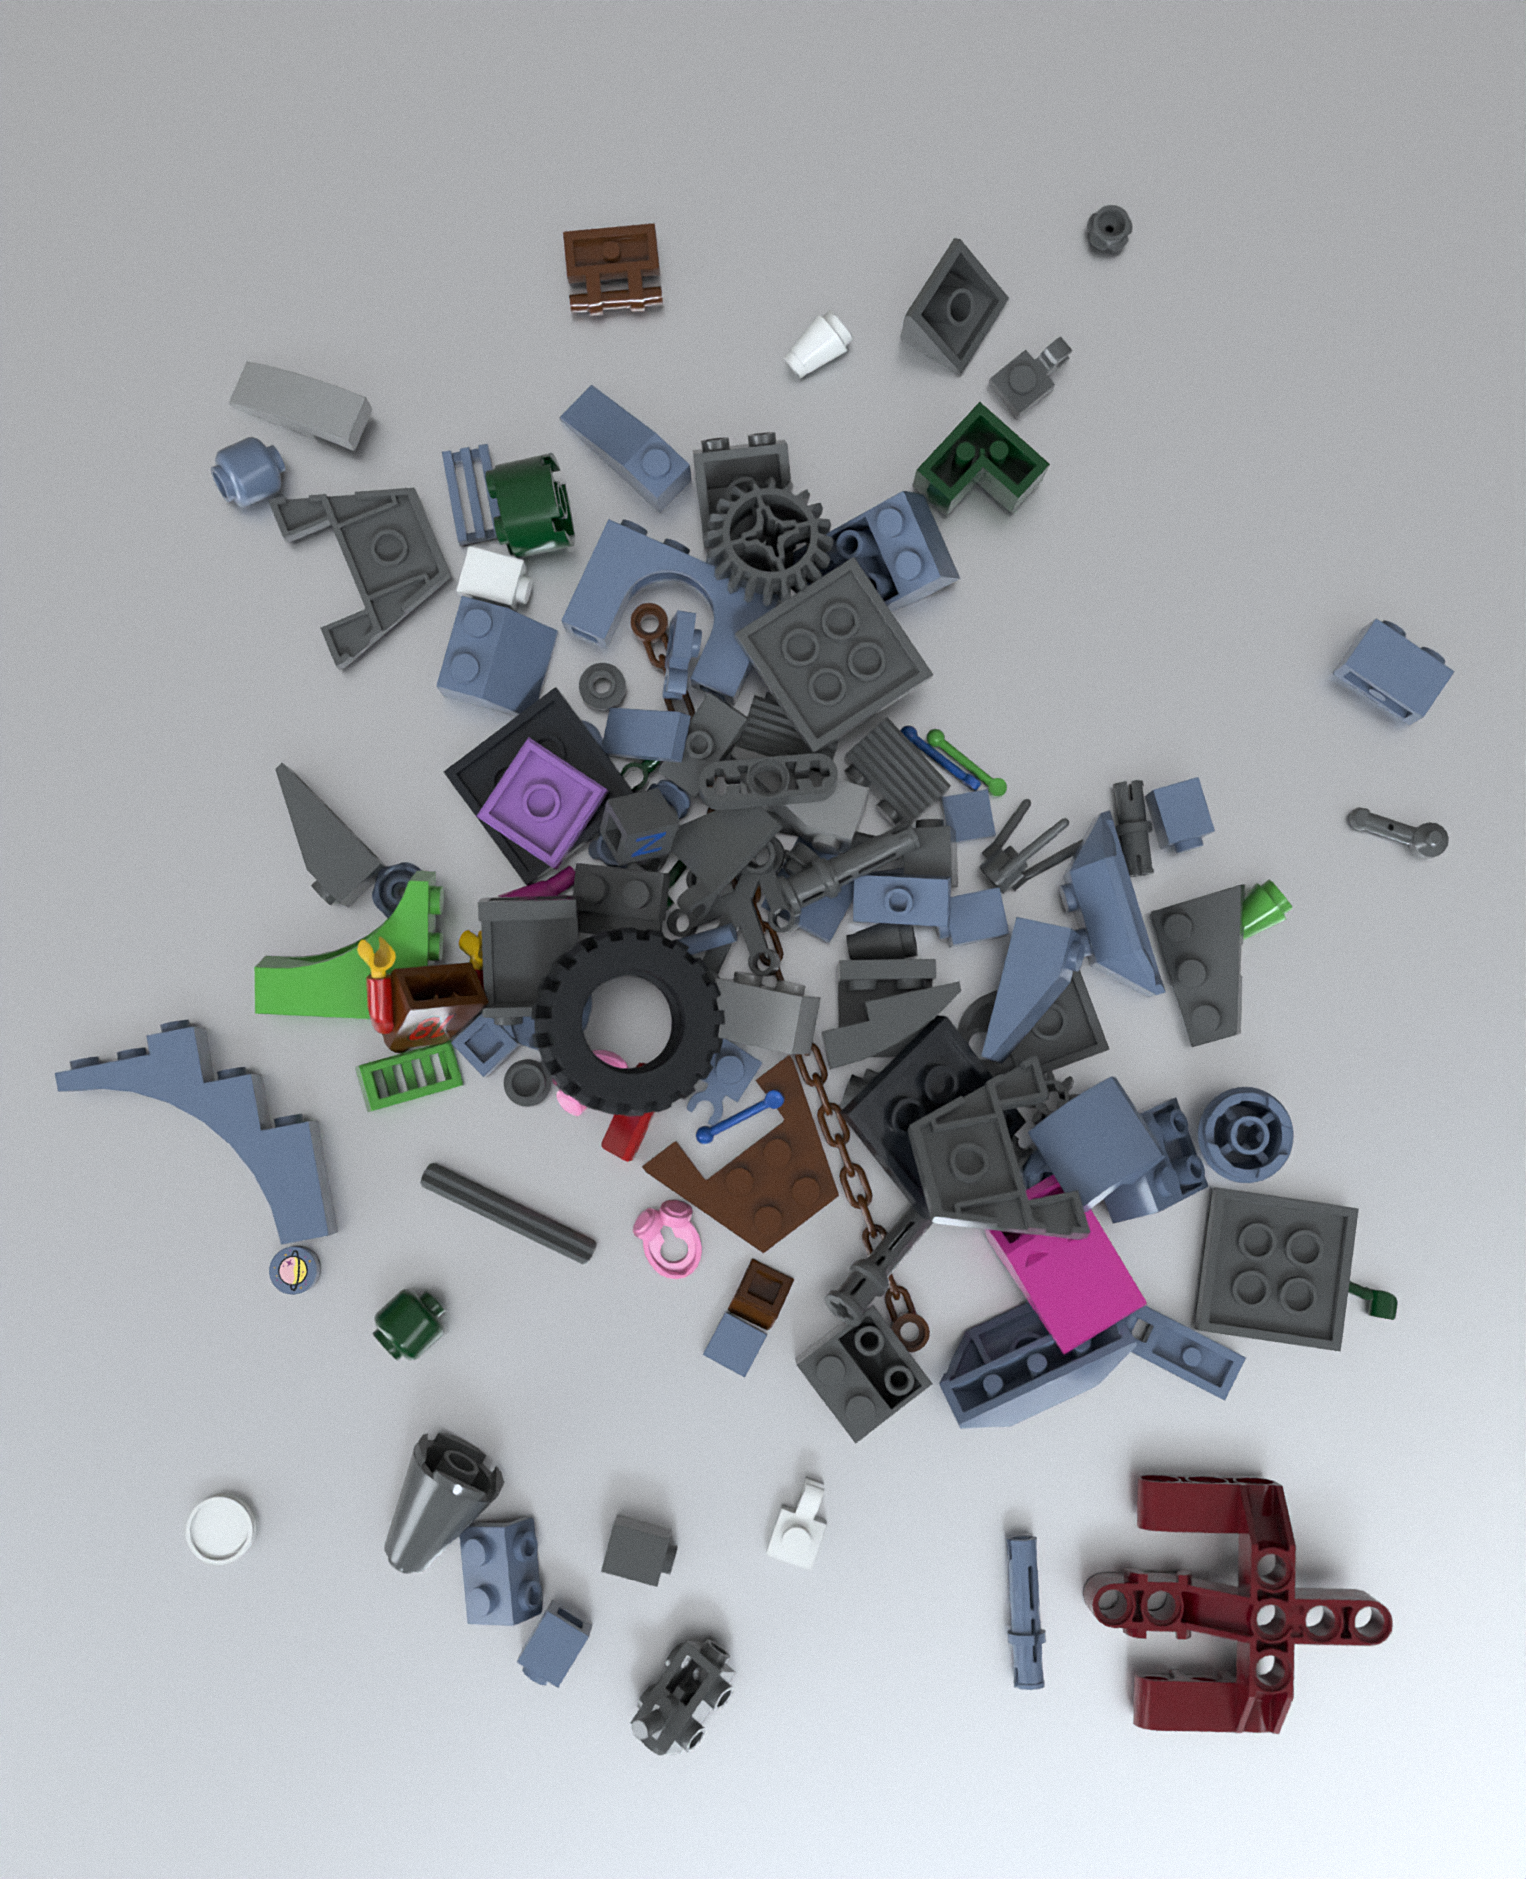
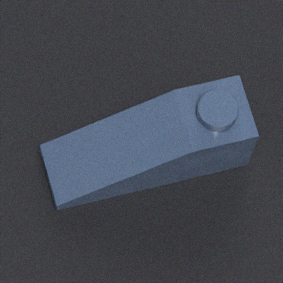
[560,385,692,513]
[981,917,1085,1064]

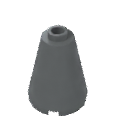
[384,1433,504,1574]

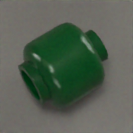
[372,1289,445,1361]

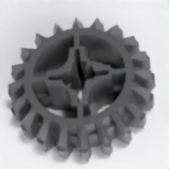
[704,476,833,607]

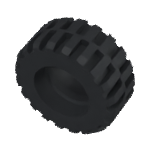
[531,927,725,1116]

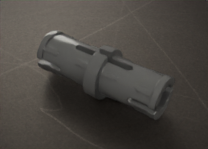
[1113,780,1154,877]

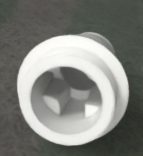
[783,310,853,378]

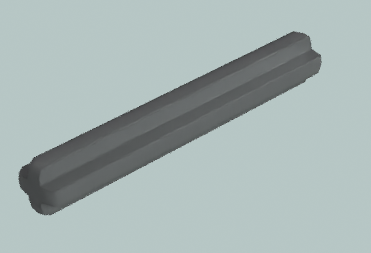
[420,1163,597,1264]

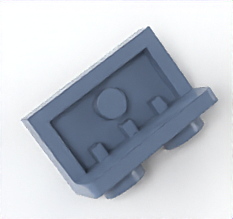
[459,1517,542,1626]

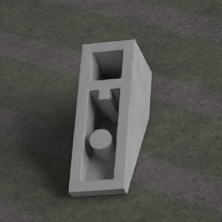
[731,746,869,855]

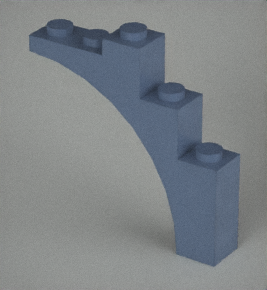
[55,1020,338,1245]

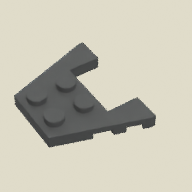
[268,487,452,670]
[907,1056,1091,1240]

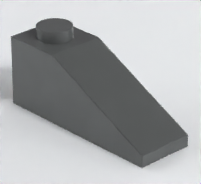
[275,763,387,908]

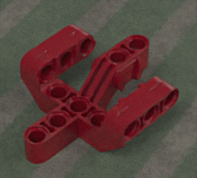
[1083,1475,1393,1734]

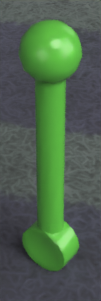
[927,729,1007,797]

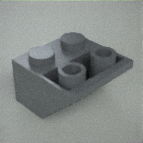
[795,1305,933,1444]

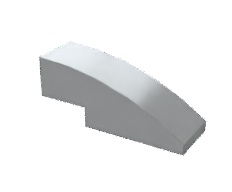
[229,362,373,451]

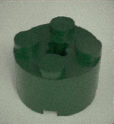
[485,453,574,558]

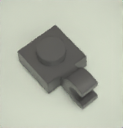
[989,336,1072,419]

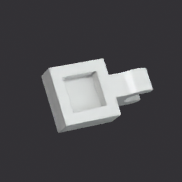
[766,1477,827,1570]

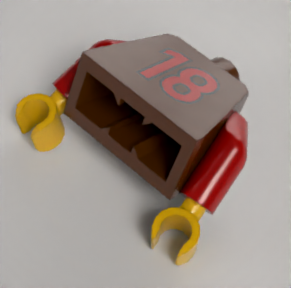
[357,930,489,1053]

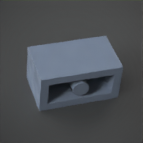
[1333,618,1455,725]

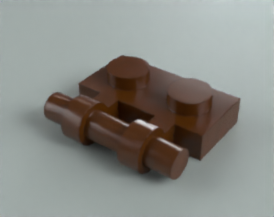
[563,223,663,317]

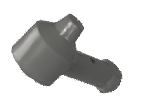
[1349,807,1449,860]

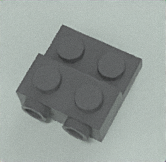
[692,432,791,548]

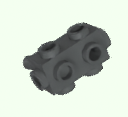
[630,1639,736,1756]

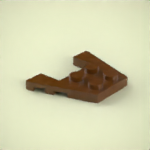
[642,1055,839,1254]

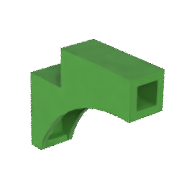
[254,871,444,1019]

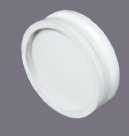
[185,1493,257,1565]

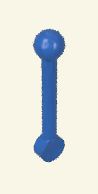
[900,725,981,792]
[696,1089,785,1145]

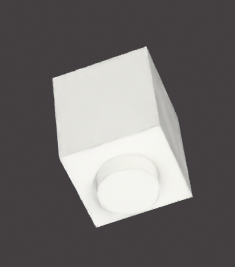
[456,546,533,612]

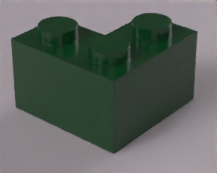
[912,402,1050,517]

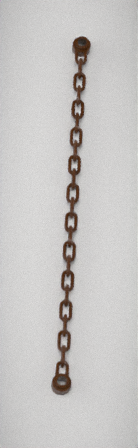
[630,603,930,1352]

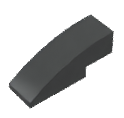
[821,981,962,1070]

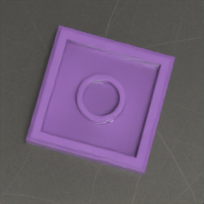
[476,737,609,870]

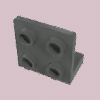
[837,959,936,1057]

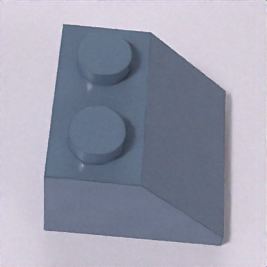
[436,596,558,716]

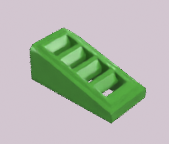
[355,1040,463,1112]

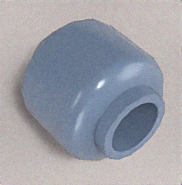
[211,437,285,507]

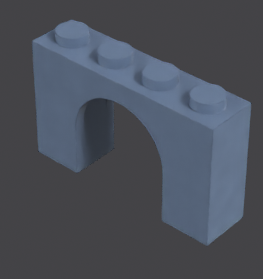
[561,519,780,706]

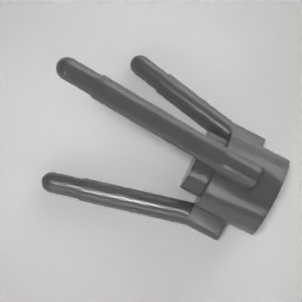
[979,799,1083,894]

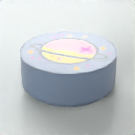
[269,1246,320,1295]

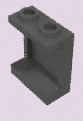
[478,895,579,1025]

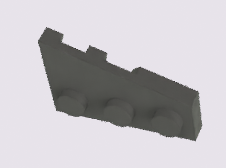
[1151,884,1245,1047]

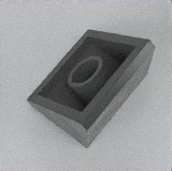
[900,238,1009,374]

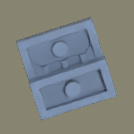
[1027,1076,1167,1212]

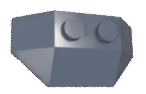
[1059,810,1166,997]
[939,1302,1137,1429]

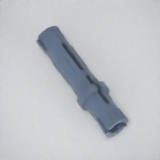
[1006,1535,1046,1690]

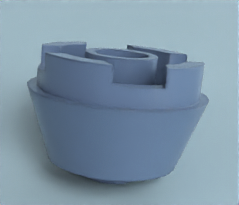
[1198,1087,1294,1183]

